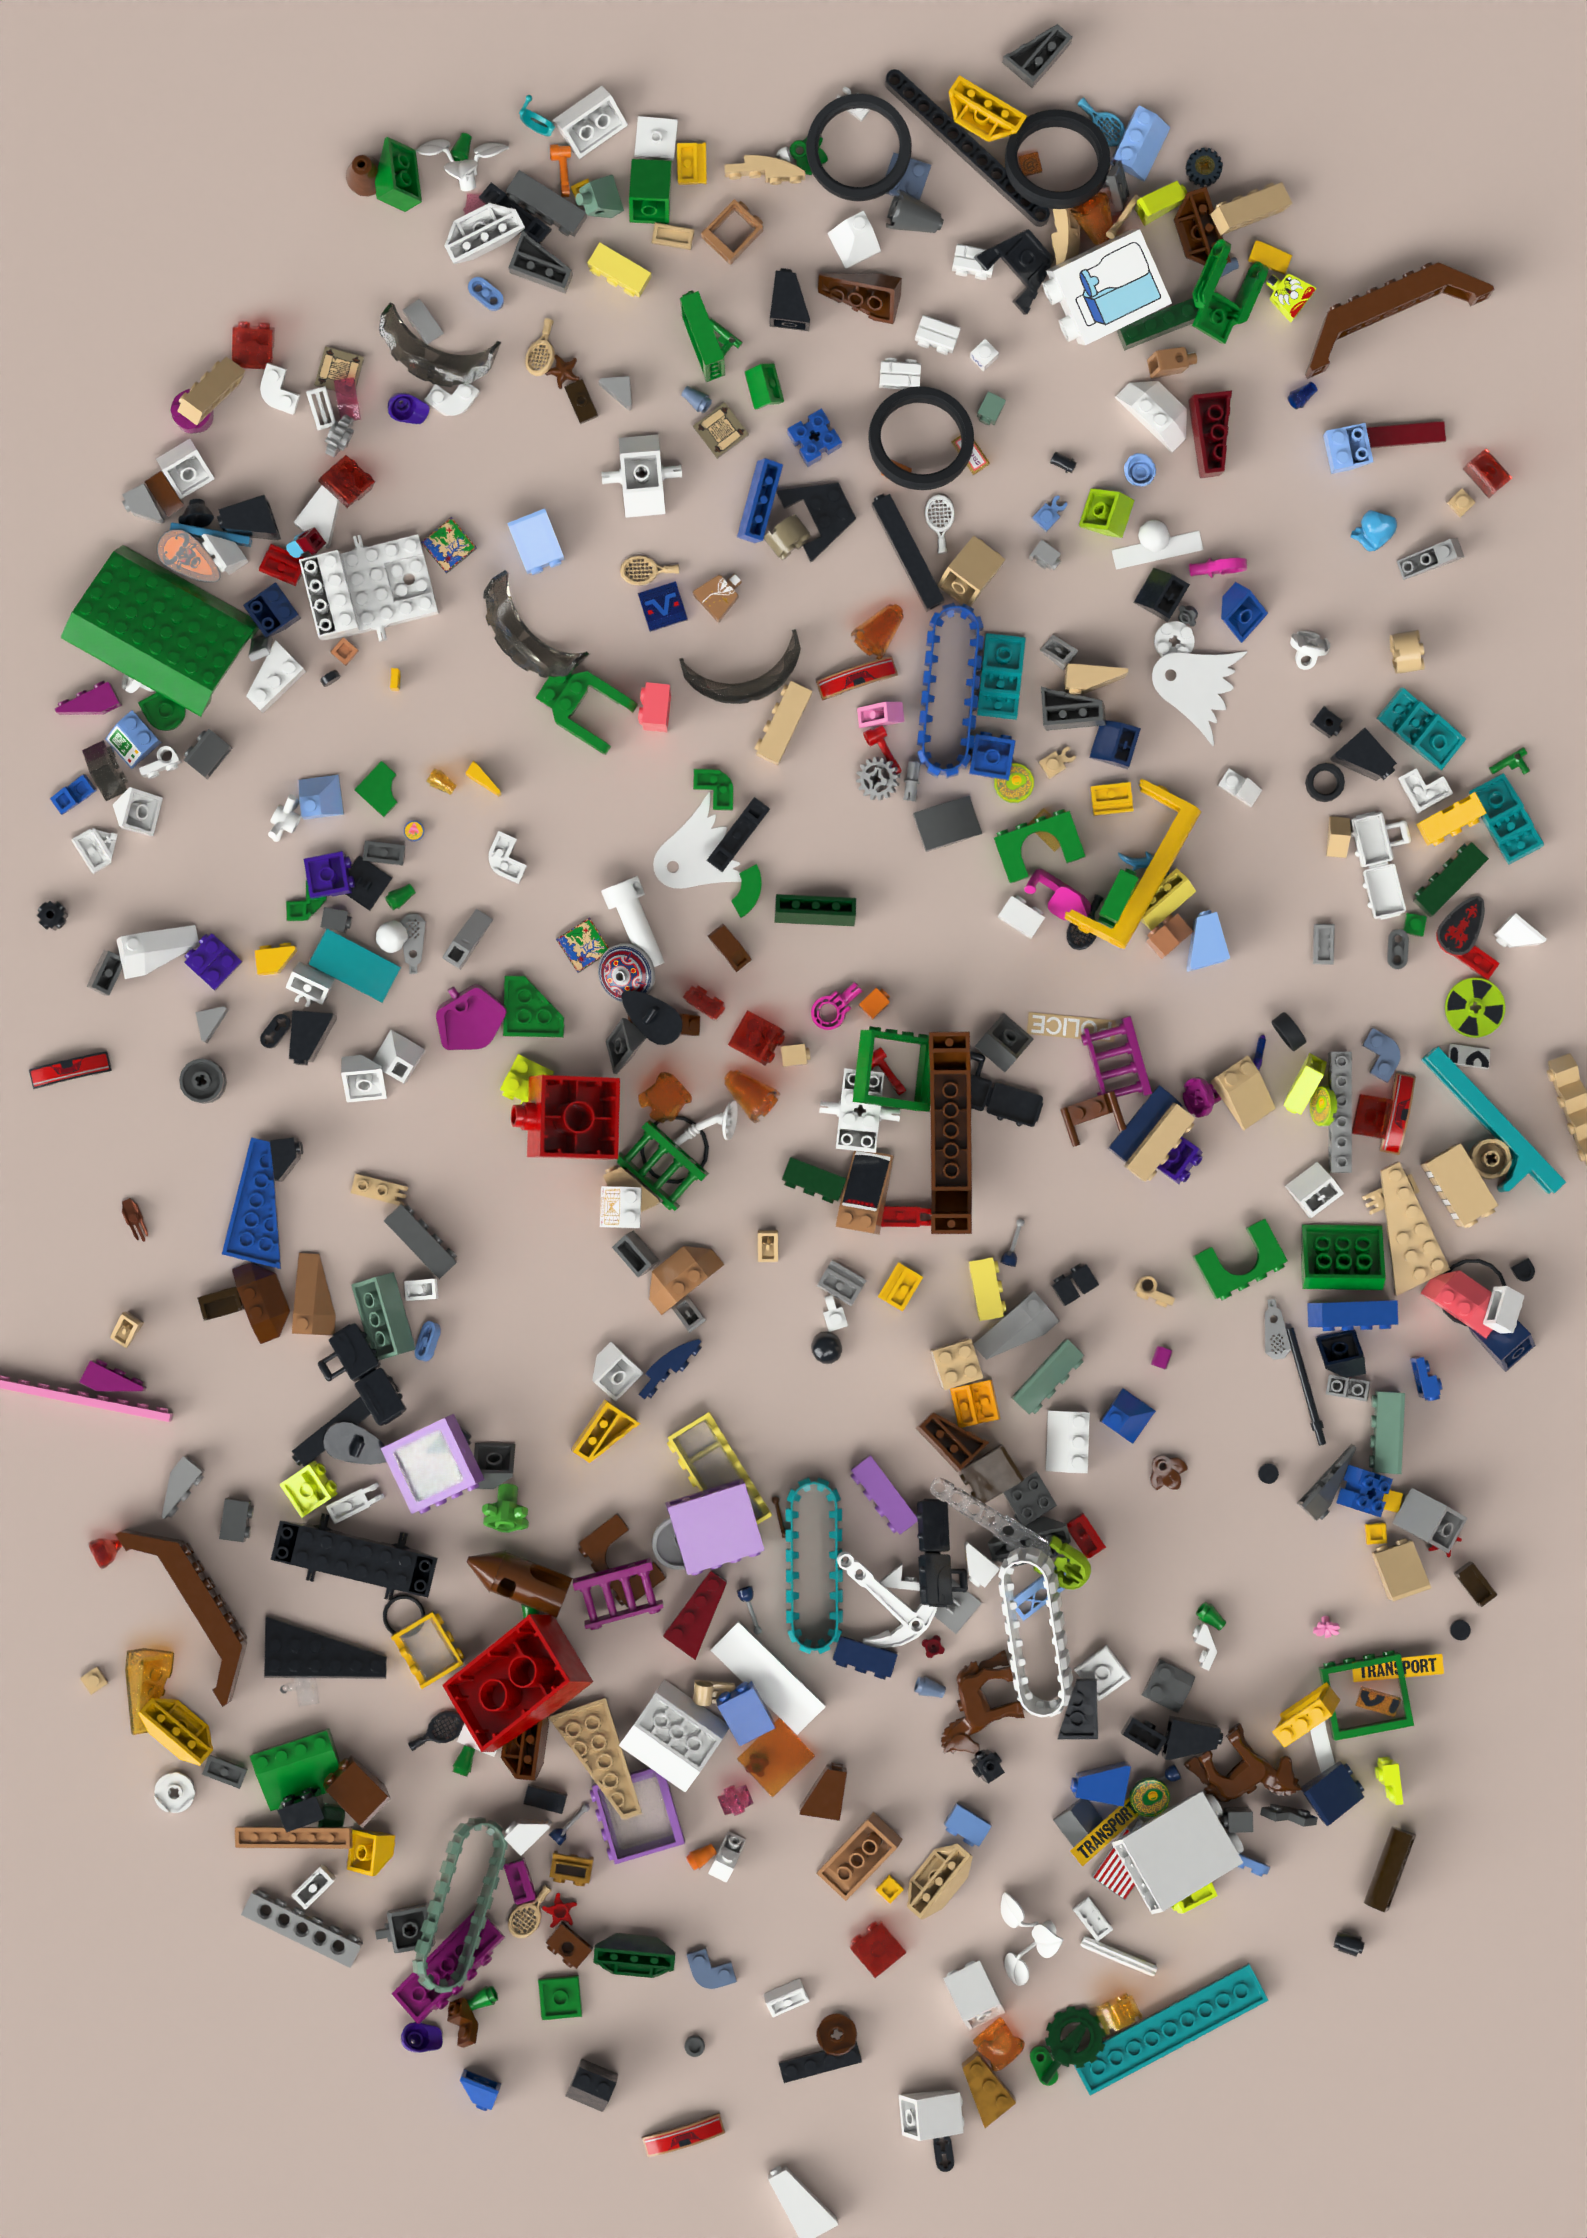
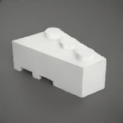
[247,640,306,713]

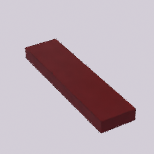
[1367,421,1446,448]

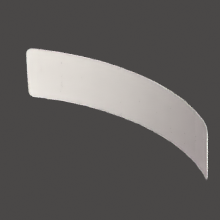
[1310,1721,1335,1773]

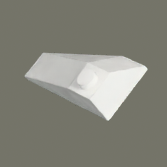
[117,925,200,979]

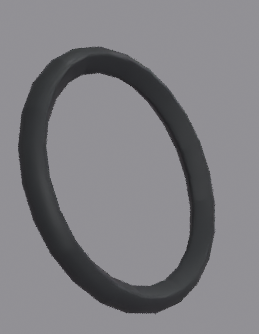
[383,1595,425,1638]

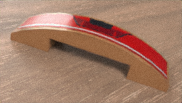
[816,656,898,701]
[1379,1073,1416,1155]
[642,2113,725,2157]

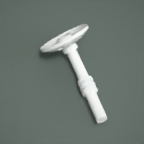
[674,1100,738,1146]

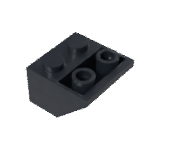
[1133,568,1190,622]
[278,1787,326,1833]

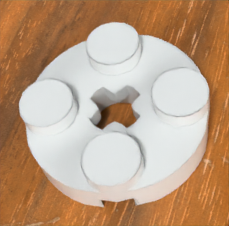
[1154,621,1195,657]
[154,1772,196,1813]

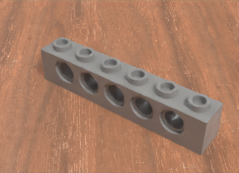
[1328,1052,1352,1173]
[241,1889,363,1968]

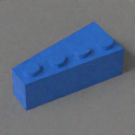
[1307,1300,1398,1331]

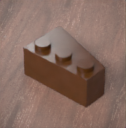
[916,1412,989,1472]

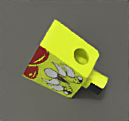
[1266,274,1317,322]

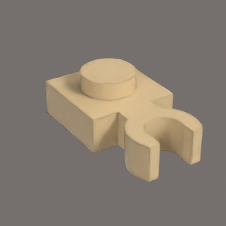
[1038,747,1076,779]

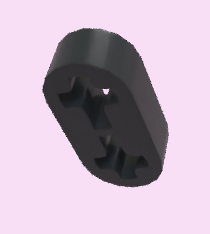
[260,1014,291,1049]
[933,2136,954,2172]

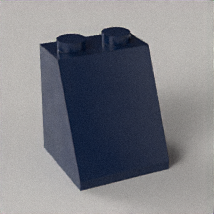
[1469,1320,1536,1372]
[1301,1761,1365,1826]

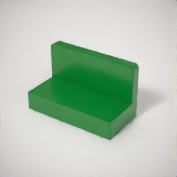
[745,363,784,410]

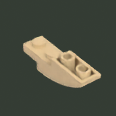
[725,155,805,185]
[1051,191,1080,265]

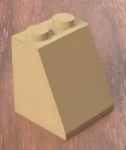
[937,536,1006,607]
[603,1165,660,1212]
[1372,1538,1431,1601]

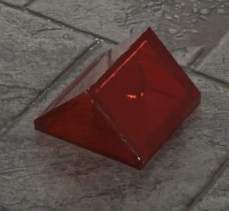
[1463,448,1512,498]
[1352,1094,1394,1140]

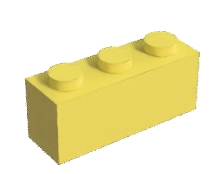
[587,242,652,298]
[1141,868,1196,931]
[968,1257,1007,1321]

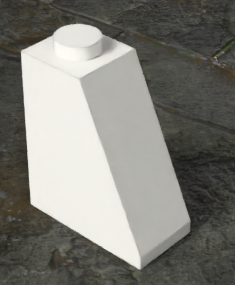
[294,484,341,549]

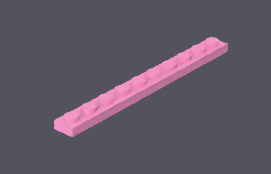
[0,1375,173,1422]

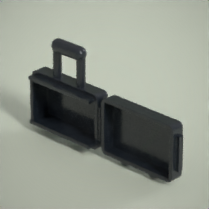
[970,1051,1043,1127]
[318,1323,407,1426]
[916,1499,968,1607]

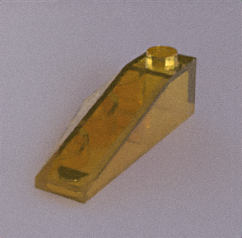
[125,1648,174,1735]

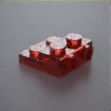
[232,321,275,369]
[318,455,375,508]
[683,985,726,1022]
[728,1010,785,1066]
[850,1921,906,1978]

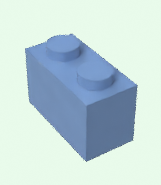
[944,1803,992,1847]

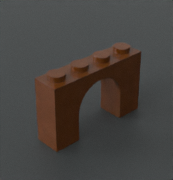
[578,1513,666,1608]

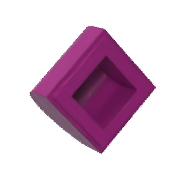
[1151,1346,1172,1369]

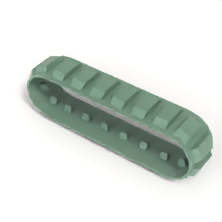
[412,1817,508,1993]

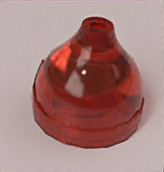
[88,1538,122,1569]

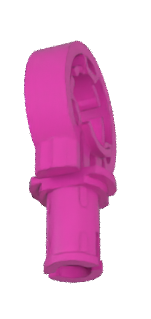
[1189,558,1247,578]
[811,982,863,1030]

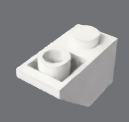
[708,1831,746,1882]

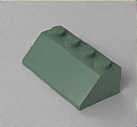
[351,1272,416,1360]
[1011,1339,1084,1415]
[1369,1391,1405,1474]

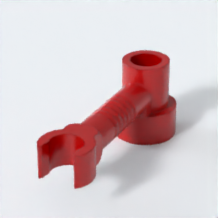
[863,725,902,775]
[871,1047,907,1096]

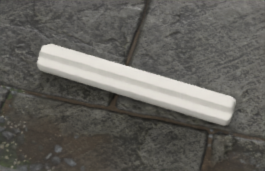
[1081,1936,1157,1976]

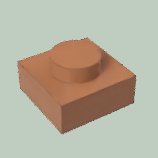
[330,637,359,666]

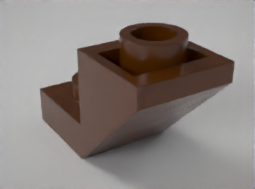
[708,924,752,972]
[447,1997,479,2048]

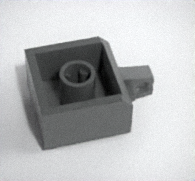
[375,1903,436,1953]

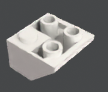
[202,534,249,575]
[373,1030,425,1084]

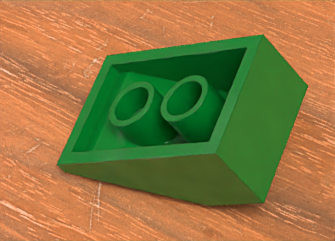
[375,137,422,212]

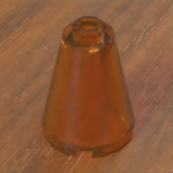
[1070,192,1113,246]
[851,604,904,660]
[724,1070,780,1123]

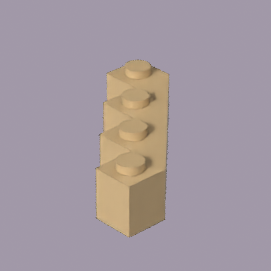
[1547,1053,1587,1166]

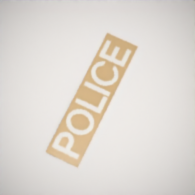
[1027,1012,1116,1042]

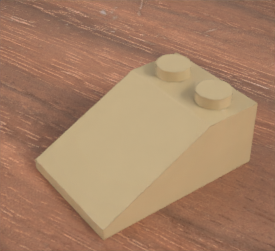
[1064,663,1128,695]
[1210,1055,1276,1131]

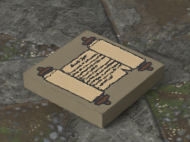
[314,346,364,397]
[693,402,749,459]

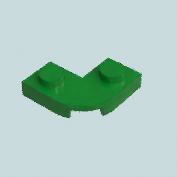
[693,769,733,811]

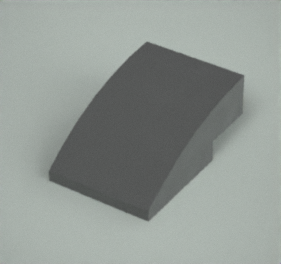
[913,796,982,852]

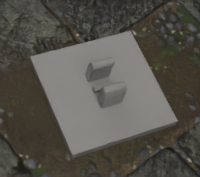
[934,1579,981,1634]

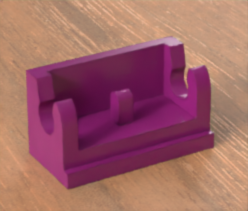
[504,1858,537,1905]

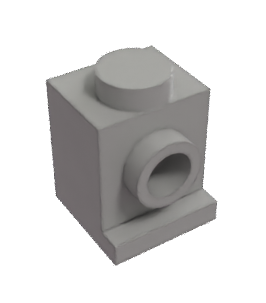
[1029,540,1061,570]

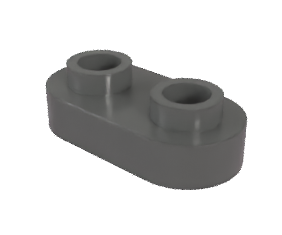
[1387,929,1409,969]

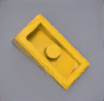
[1248,240,1292,275]
[466,761,502,797]

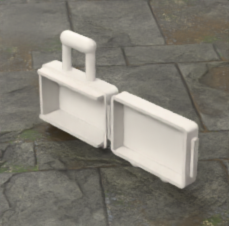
[1350,811,1411,920]

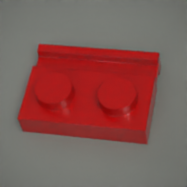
[259,544,304,586]

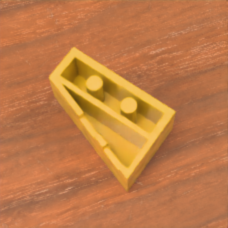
[1416,792,1486,846]
[571,1399,640,1463]

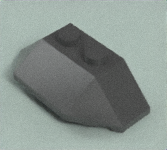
[988,1517,1071,1567]

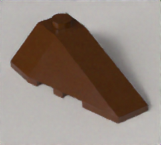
[818,273,902,324]

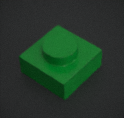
[1403,913,1427,937]

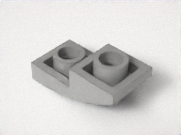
[403,299,444,344]
[1326,1374,1370,1402]

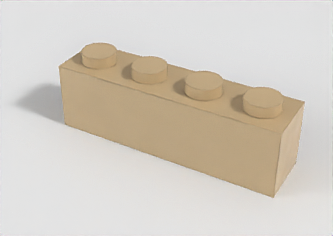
[1210,182,1293,236]
[178,356,246,425]
[755,681,812,765]
[1124,1103,1195,1182]

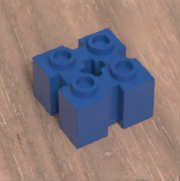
[787,408,842,467]
[1336,1465,1393,1517]

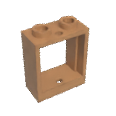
[701,199,763,265]

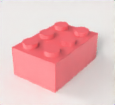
[638,682,671,732]

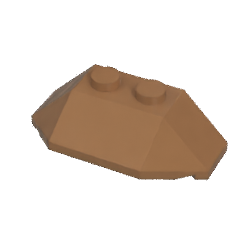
[649,1246,724,1315]

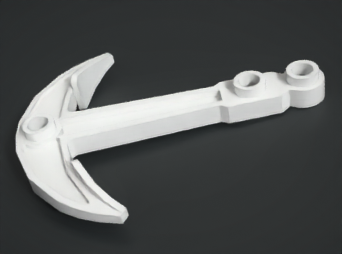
[837,1552,937,1648]

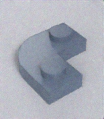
[1362,1028,1400,1083]
[687,1948,737,1989]

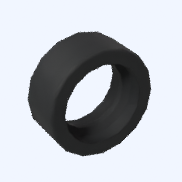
[1305,763,1345,802]
[1272,1012,1306,1051]

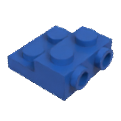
[969,731,1016,781]
[1410,1356,1443,1401]

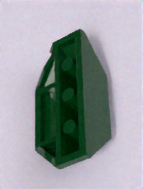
[593,1933,676,1978]

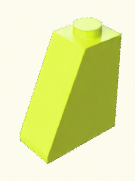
[1134,181,1187,226]
[1283,1053,1327,1114]

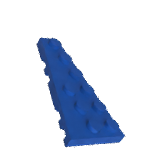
[222,1137,281,1269]

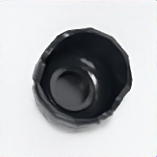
[811,1332,842,1364]

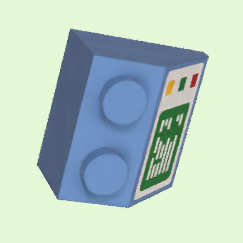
[105,710,162,769]

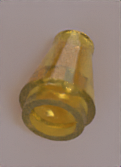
[426,768,457,795]

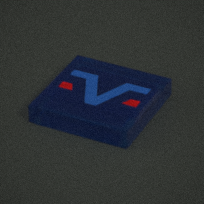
[638,581,688,632]

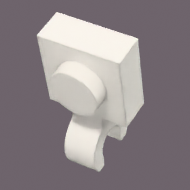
[823,1295,848,1332]

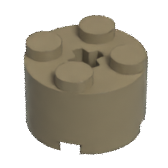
[764,514,811,560]

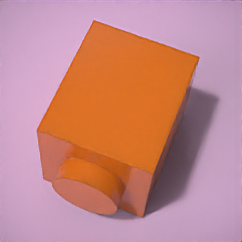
[859,988,890,1020]

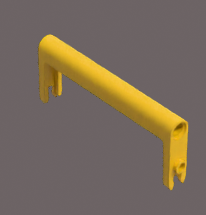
[1064,779,1201,949]

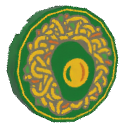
[1130,1777,1170,1817]

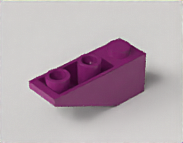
[55,681,122,715]
[79,1359,147,1391]

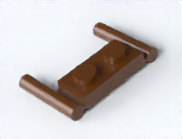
[1060,1091,1127,1147]

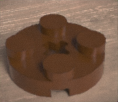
[816,2014,857,2056]

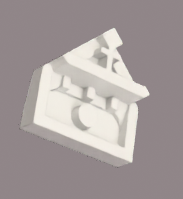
[72,828,118,874]

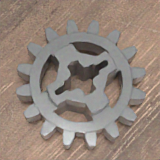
[325,414,354,457]
[856,757,900,801]

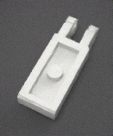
[326,1483,385,1524]

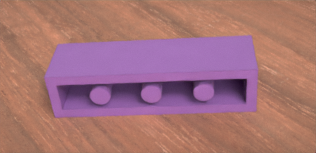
[850,1455,918,1535]

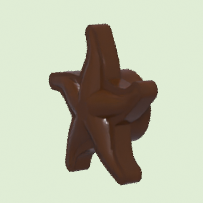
[545,354,580,389]

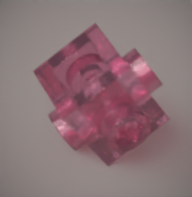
[717,1785,754,1816]

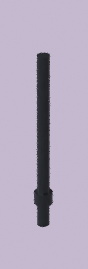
[1286,1327,1326,1446]

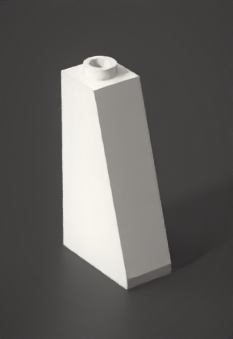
[768,2166,838,2238]

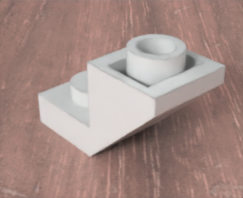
[1192,1622,1217,1671]

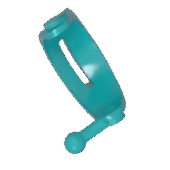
[519,95,555,137]

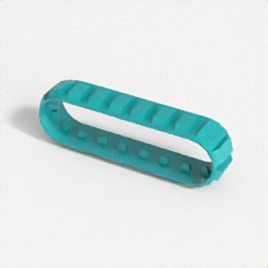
[786,1477,843,1654]

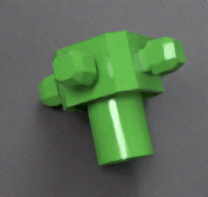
[482,1484,529,1533]

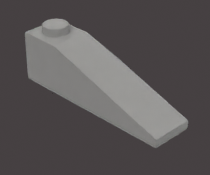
[973,1291,1059,1360]

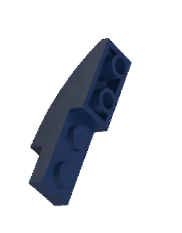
[638,1339,702,1400]

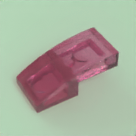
[334,377,361,421]

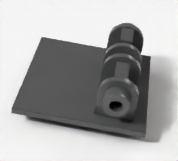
[1003,1471,1057,1527]

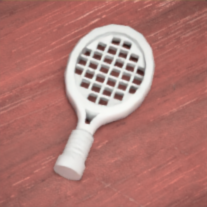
[925,494,955,554]

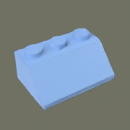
[1110,105,1170,182]

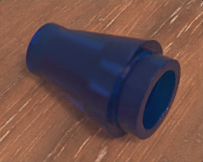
[1287,382,1318,409]

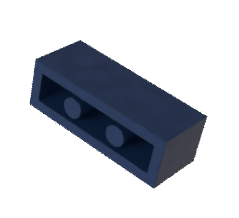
[832,1635,898,1680]

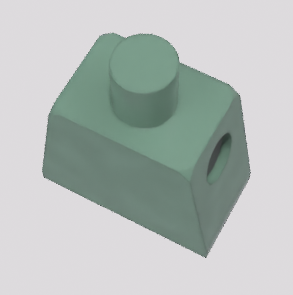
[575,175,624,218]

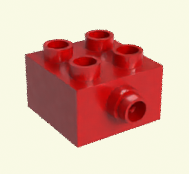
[511,1075,620,1160]

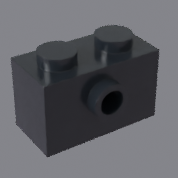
[1121,1716,1168,1756]

